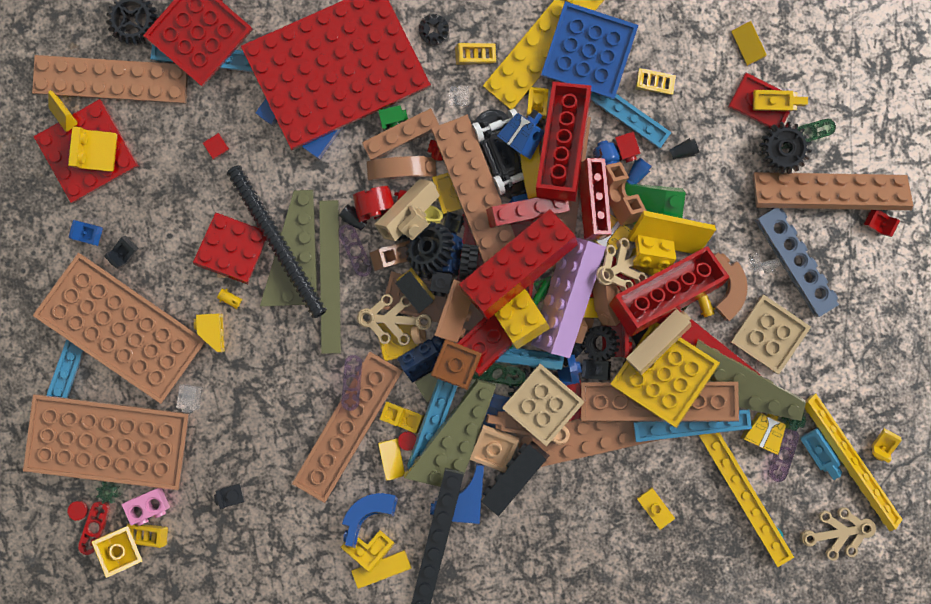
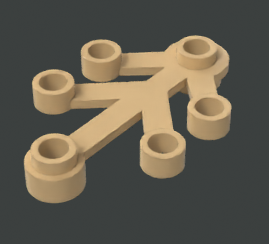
[596,238,647,291]
[357,294,432,345]
[800,507,876,561]

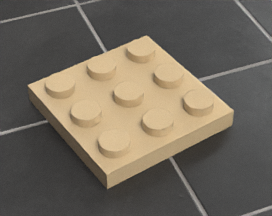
[730,294,811,374]
[502,363,584,446]

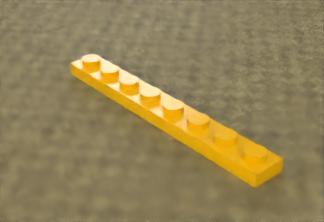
[805,393,903,531]
[698,432,794,567]

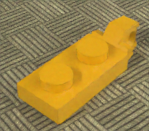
[753,90,808,111]

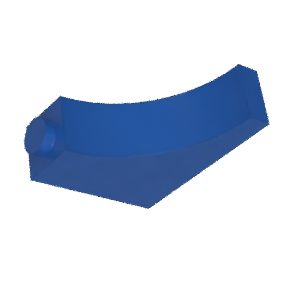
[430,463,484,524]

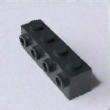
[481,441,550,517]

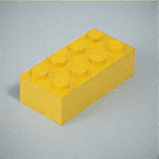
[495,289,550,349]

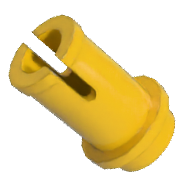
[217,288,243,310]
[697,295,716,318]

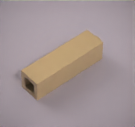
[375,179,440,241]
[626,309,691,375]

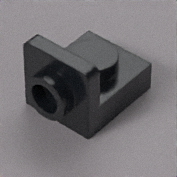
[214,483,246,510]

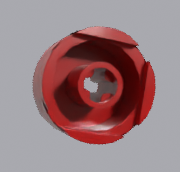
[352,186,394,222]

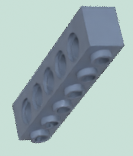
[754,208,839,317]

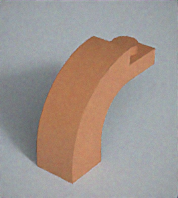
[367,156,437,181]
[713,252,748,321]

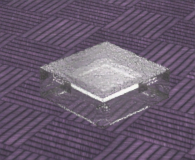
[449,86,469,107]

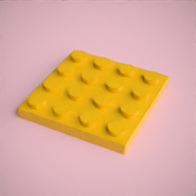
[610,323,720,428]

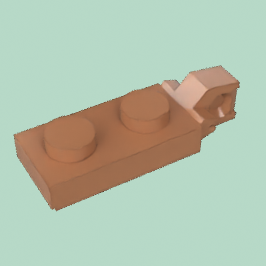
[486,411,534,436]

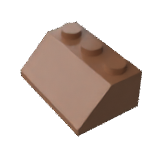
[435,279,472,343]

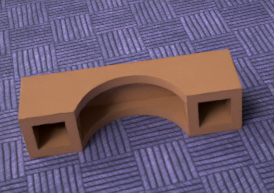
[362,108,439,160]

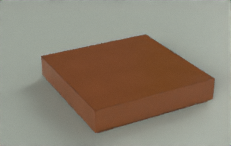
[431,339,482,390]

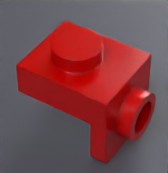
[864,210,900,237]

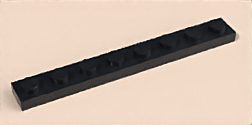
[411,468,464,604]

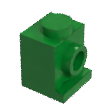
[378,105,408,131]

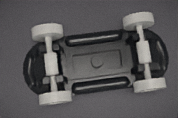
[471,109,527,199]

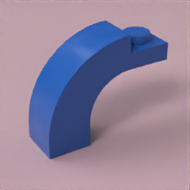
[342,493,398,549]

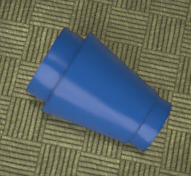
[627,158,652,184]

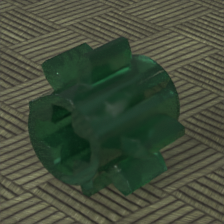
[781,412,807,431]
[96,481,120,504]

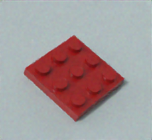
[193,212,267,285]

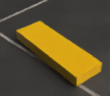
[351,550,412,589]

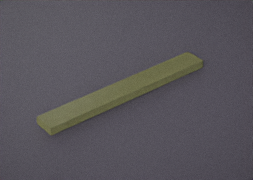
[319,200,341,354]

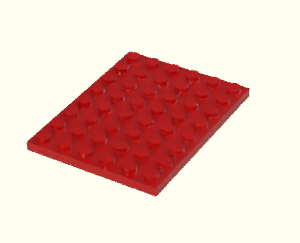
[241,0,431,151]

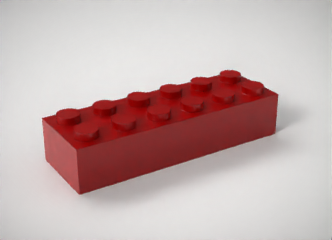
[536,82,591,202]
[459,209,578,320]
[609,246,730,337]

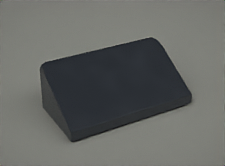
[395,271,434,313]

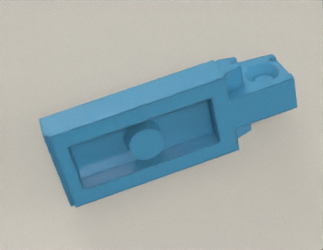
[800,428,843,480]

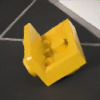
[633,235,676,270]

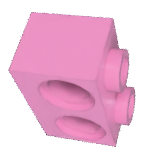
[121,488,170,526]

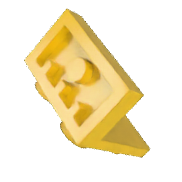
[68,127,117,172]

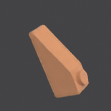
[369,241,410,271]
[593,264,620,326]

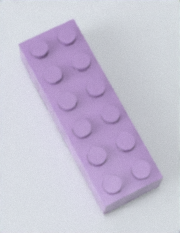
[531,237,606,358]

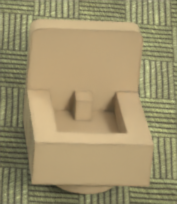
[398,205,429,240]

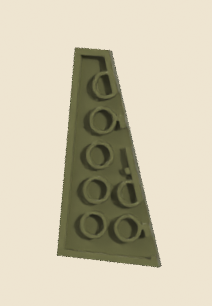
[260,190,318,306]
[696,339,806,421]
[403,379,496,487]

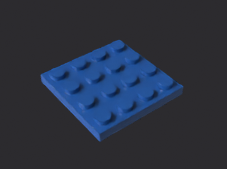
[541,1,639,100]

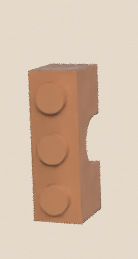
[606,162,647,226]

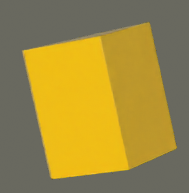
[91,526,142,578]

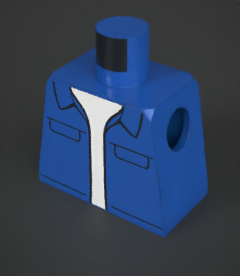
[497,109,544,159]

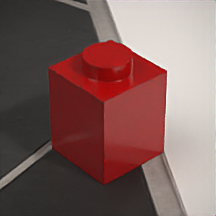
[613,132,641,163]

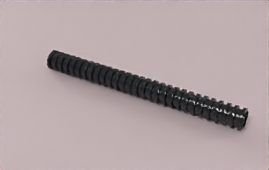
[227,165,327,318]

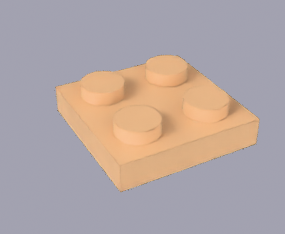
[470,425,519,472]

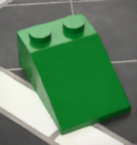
[625,183,686,224]

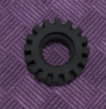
[459,244,479,279]
[582,326,620,361]

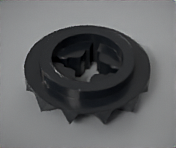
[418,14,449,45]

